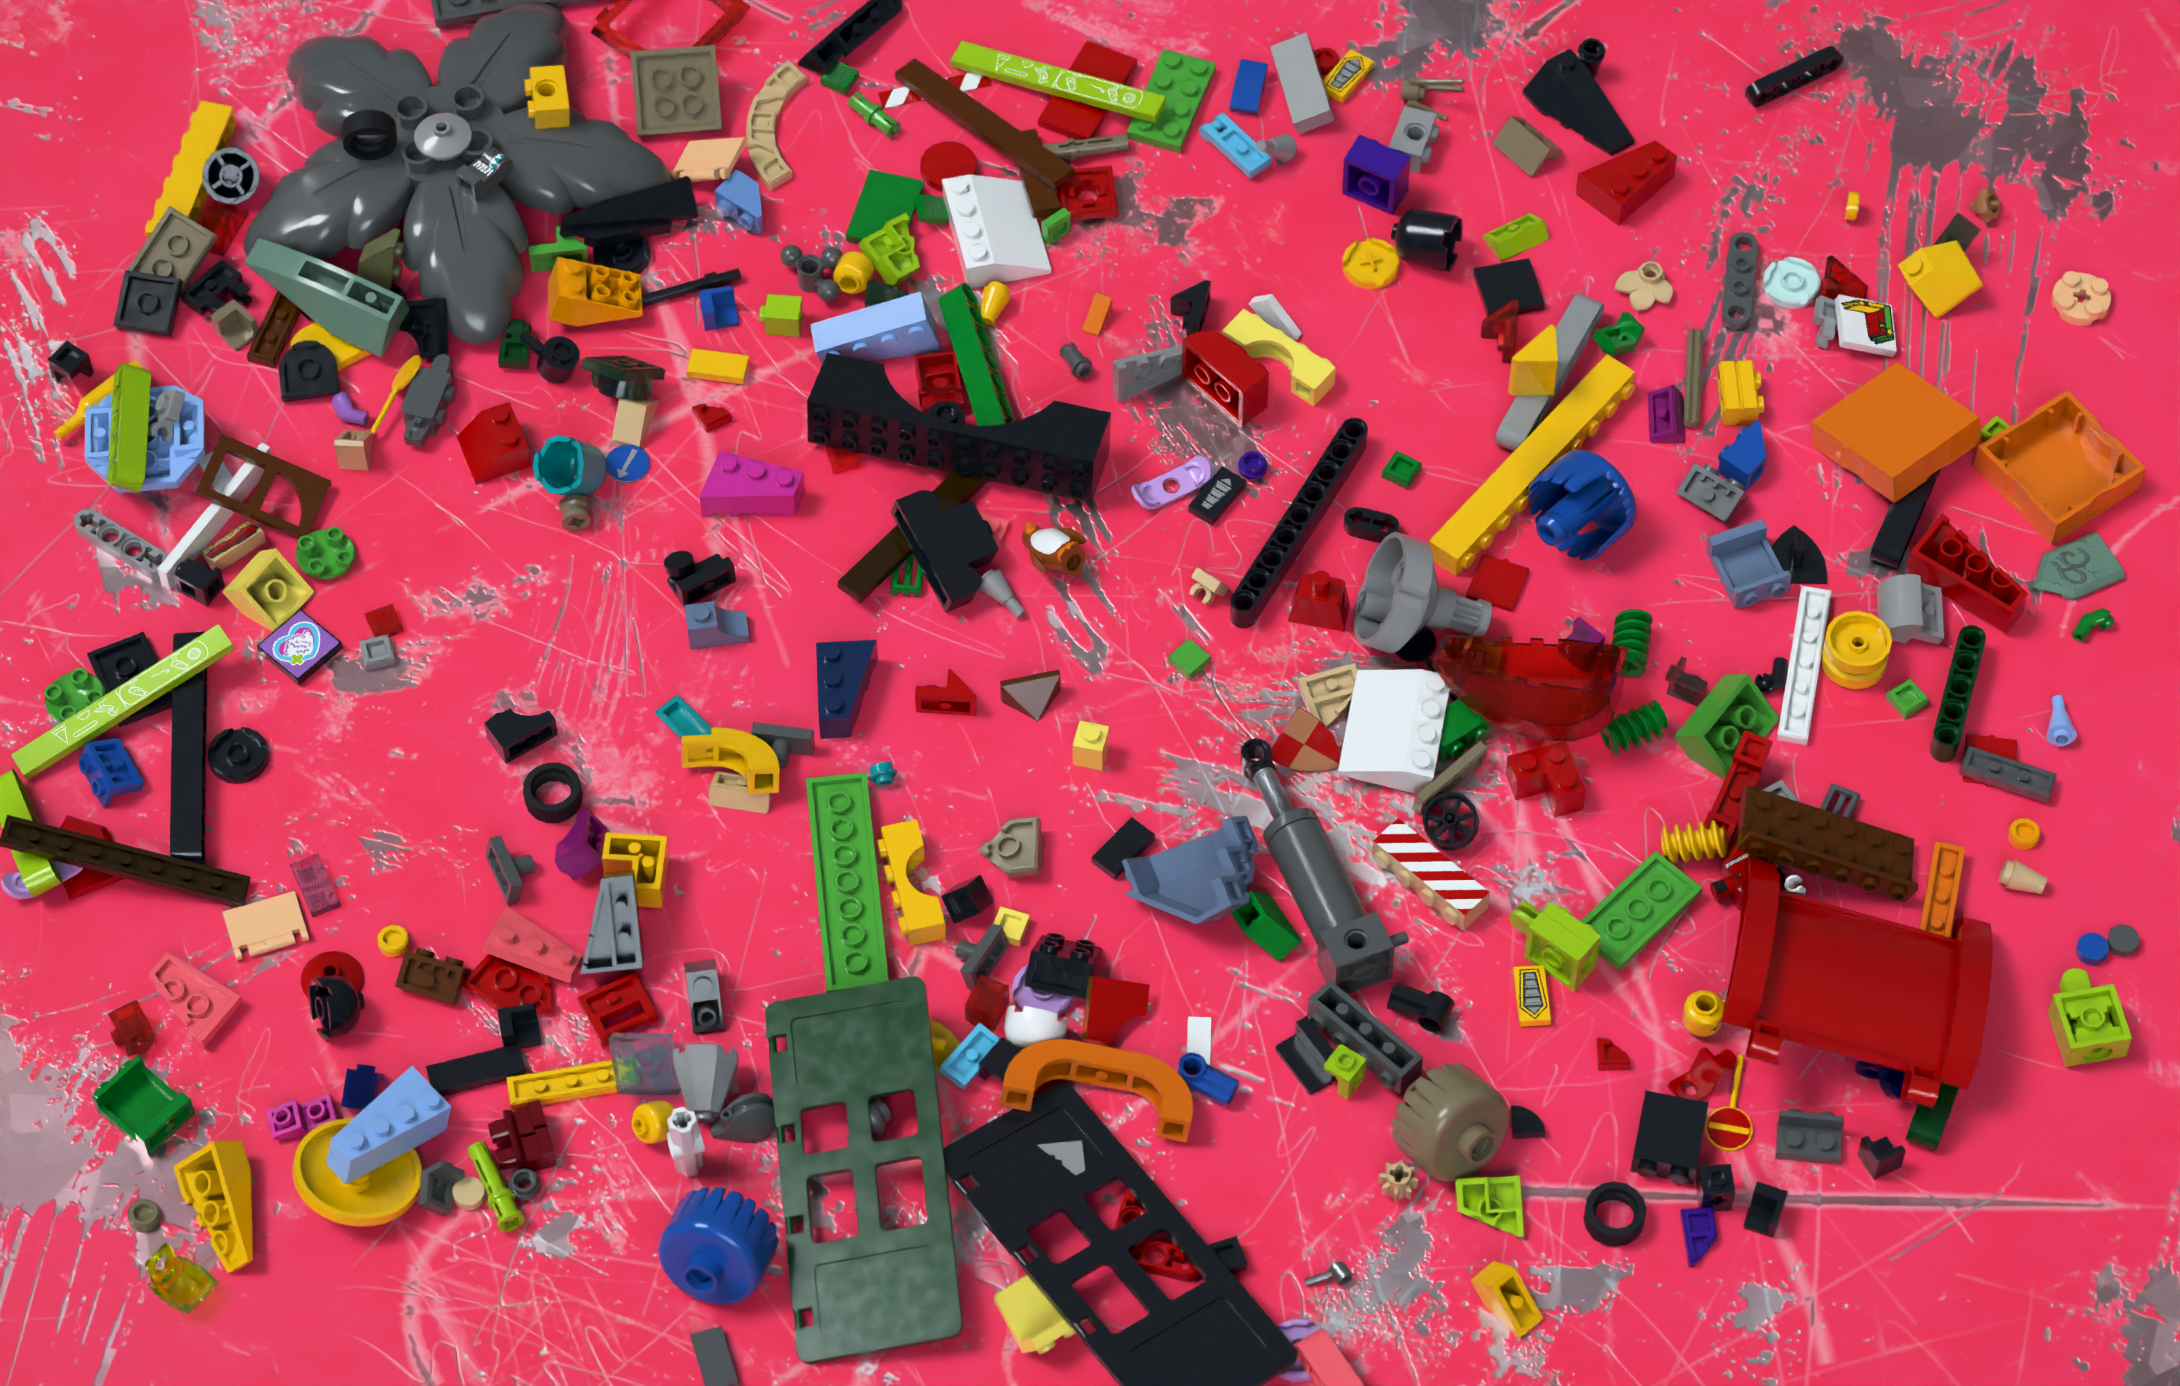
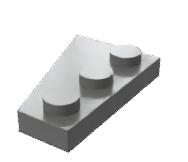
[1113,345,1182,403]

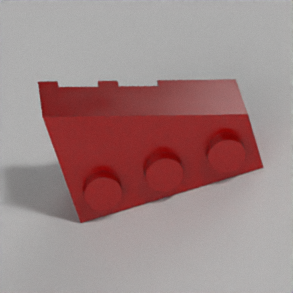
[1575,140,1677,226]

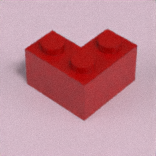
[1505,741,1586,818]

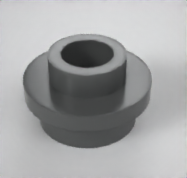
[508,1169,541,1200]

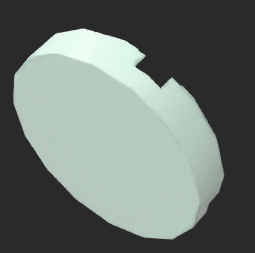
[1762,257,1821,309]

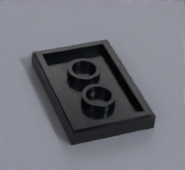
[87,632,172,728]

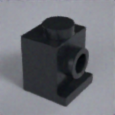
[174,558,225,607]

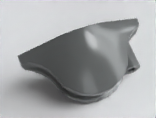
[710,1093,776,1142]

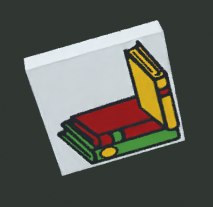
[1835,294,1897,357]

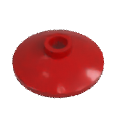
[300,951,364,999]

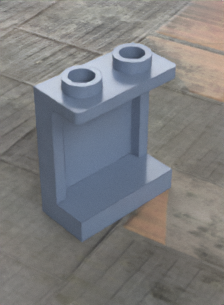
[1706,518,1791,609]

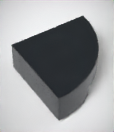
[1510,1105,1545,1139]

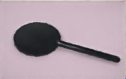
[1395,626,1458,700]

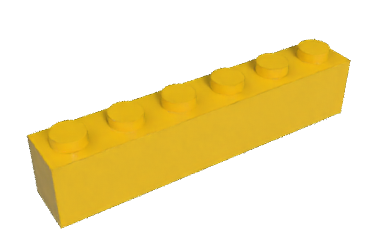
[145,101,237,238]

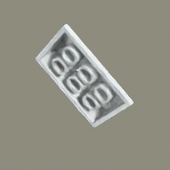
[942,174,1051,289]
[1337,669,1452,794]

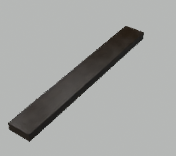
[838,471,988,603]
[0,815,251,907]

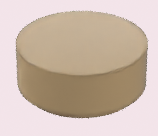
[452,1177,486,1210]

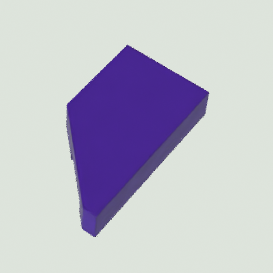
[1680,1207,1718,1268]

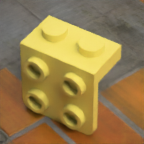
[994,1275,1087,1354]

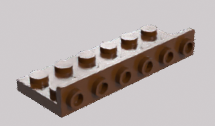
[1737,785,1918,902]

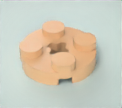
[2051,271,2111,326]

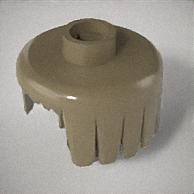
[1392,1063,1510,1182]

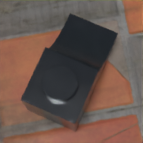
[484,708,558,764]

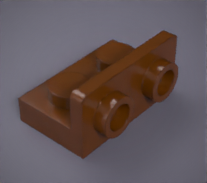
[395,947,471,1005]

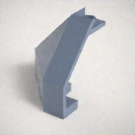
[1122,816,1258,924]

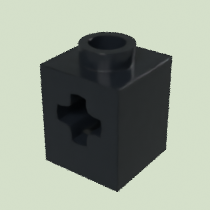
[1696,1164,1735,1211]

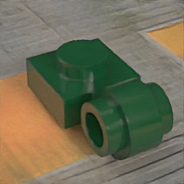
[498,319,532,369]

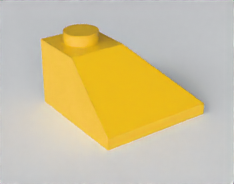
[1898,240,1984,319]

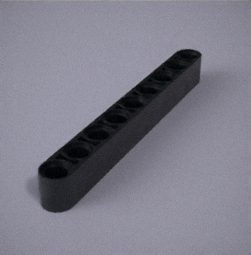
[1230,418,1368,629]
[170,631,207,865]

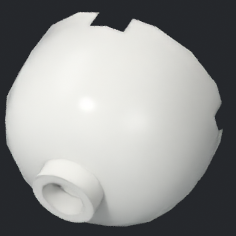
[1004,1006,1069,1050]

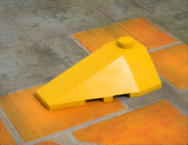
[173,1140,253,1273]

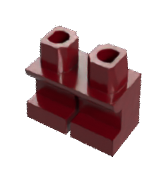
[488,1099,557,1171]

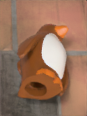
[1022,521,1086,577]

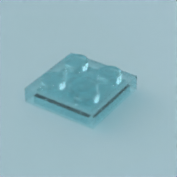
[609,1033,681,1095]

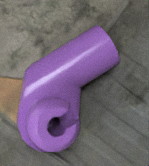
[332,392,369,426]

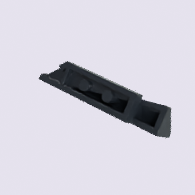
[797,0,902,74]
[559,176,698,248]

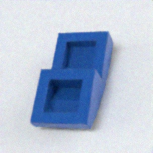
[1229,59,1269,115]

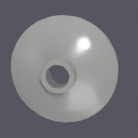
[414,113,472,160]

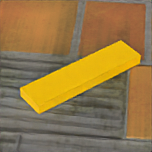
[506,1056,637,1110]

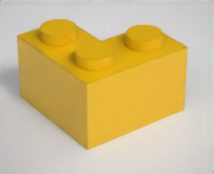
[602,832,670,908]

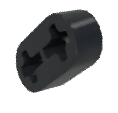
[1344,507,1399,543]

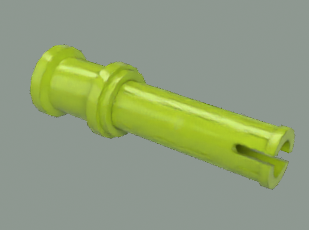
[467,1141,525,1232]

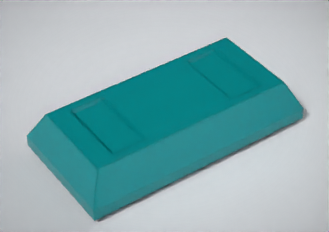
[654,695,711,739]

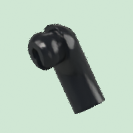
[1755,657,1788,694]

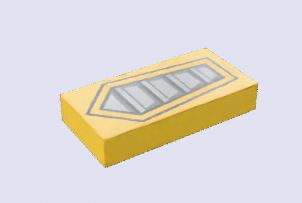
[1324,49,1374,103]
[1512,965,1551,1027]

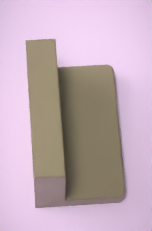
[1493,116,1563,176]

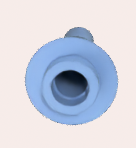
[2046,695,2077,746]

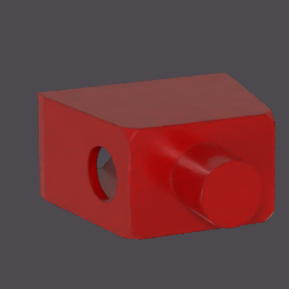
[1288,570,1350,632]

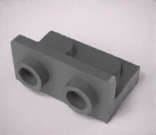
[1676,463,1748,524]
[1775,1109,1844,1165]

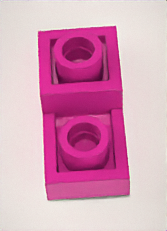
[266,1094,339,1140]

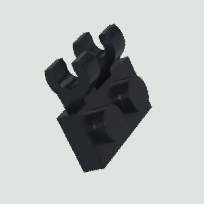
[180,260,252,316]

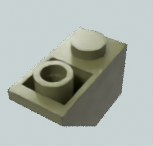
[357,229,404,291]

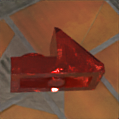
[1481,300,1519,364]

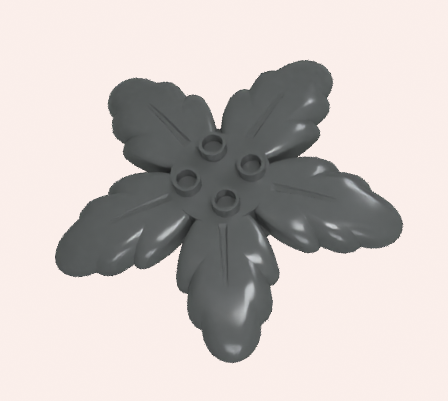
[244,2,672,344]

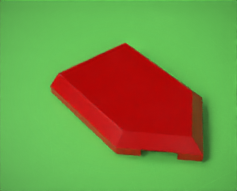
[60,815,125,900]
[462,954,554,1015]

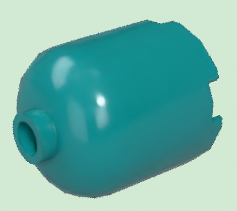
[533,435,607,496]

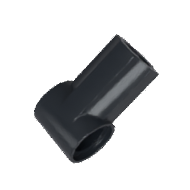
[1387,982,1455,1033]

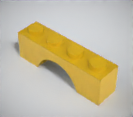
[877,819,946,946]

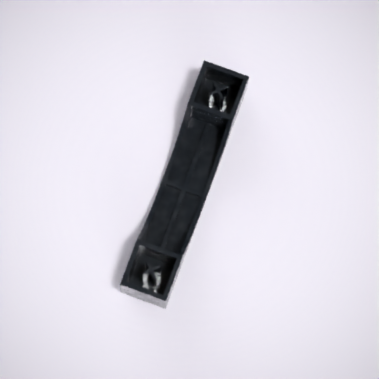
[807,352,1111,503]

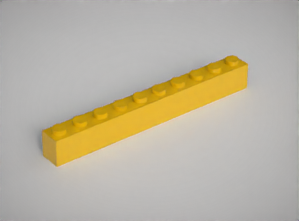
[1429,354,1635,576]

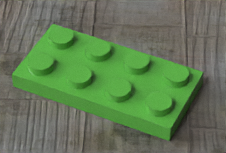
[1127,49,1216,153]
[1580,851,1703,971]

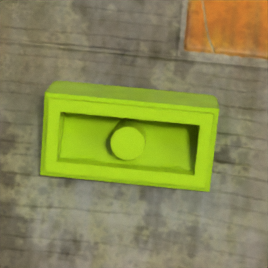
[1483,213,1549,261]

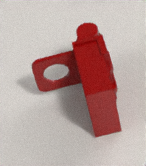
[914,351,964,414]

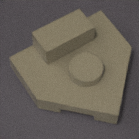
[978,816,1044,878]

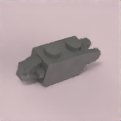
[401,354,456,447]

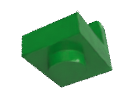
[1593,312,1645,357]

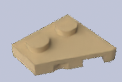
[1297,663,1357,727]

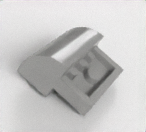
[1877,574,1944,644]

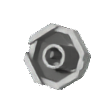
[673,1044,739,1123]

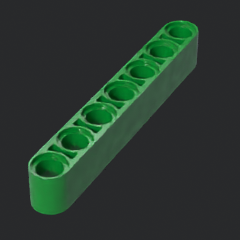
[939,282,1015,426]

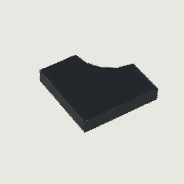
[400,298,448,358]

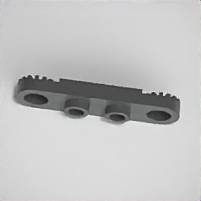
[1721,232,1758,331]

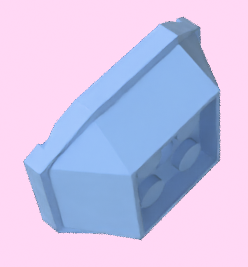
[85,386,205,493]

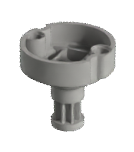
[1354,532,1492,653]

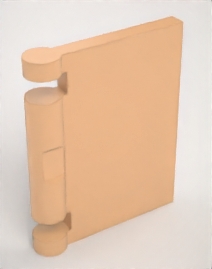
[670,137,747,182]
[223,891,309,961]

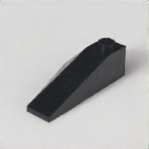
[1522,49,1634,156]

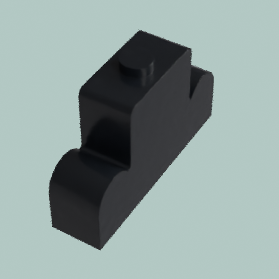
[891,490,998,613]

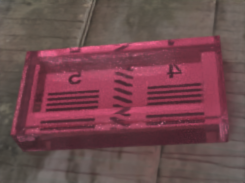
[289,853,341,918]

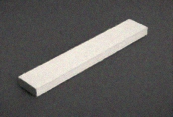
[157,443,272,590]
[1777,586,1831,745]

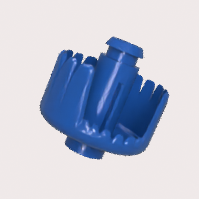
[1528,450,1637,561]
[658,1187,779,1305]

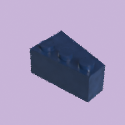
[816,640,878,739]

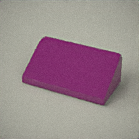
[1648,385,1686,443]

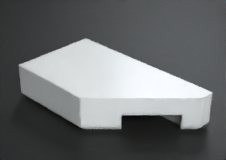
[1248,294,1302,341]

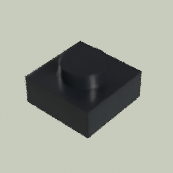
[1208,1236,1247,1274]

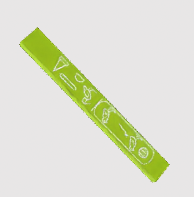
[950,41,1167,123]
[11,624,235,780]

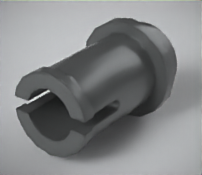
[1059,342,1092,379]

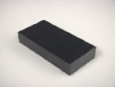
[1092,817,1155,880]

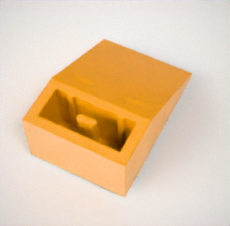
[548,257,643,326]

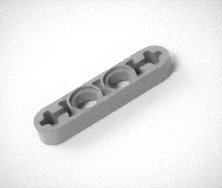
[74,509,168,580]

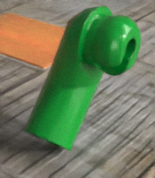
[2071,608,2114,642]

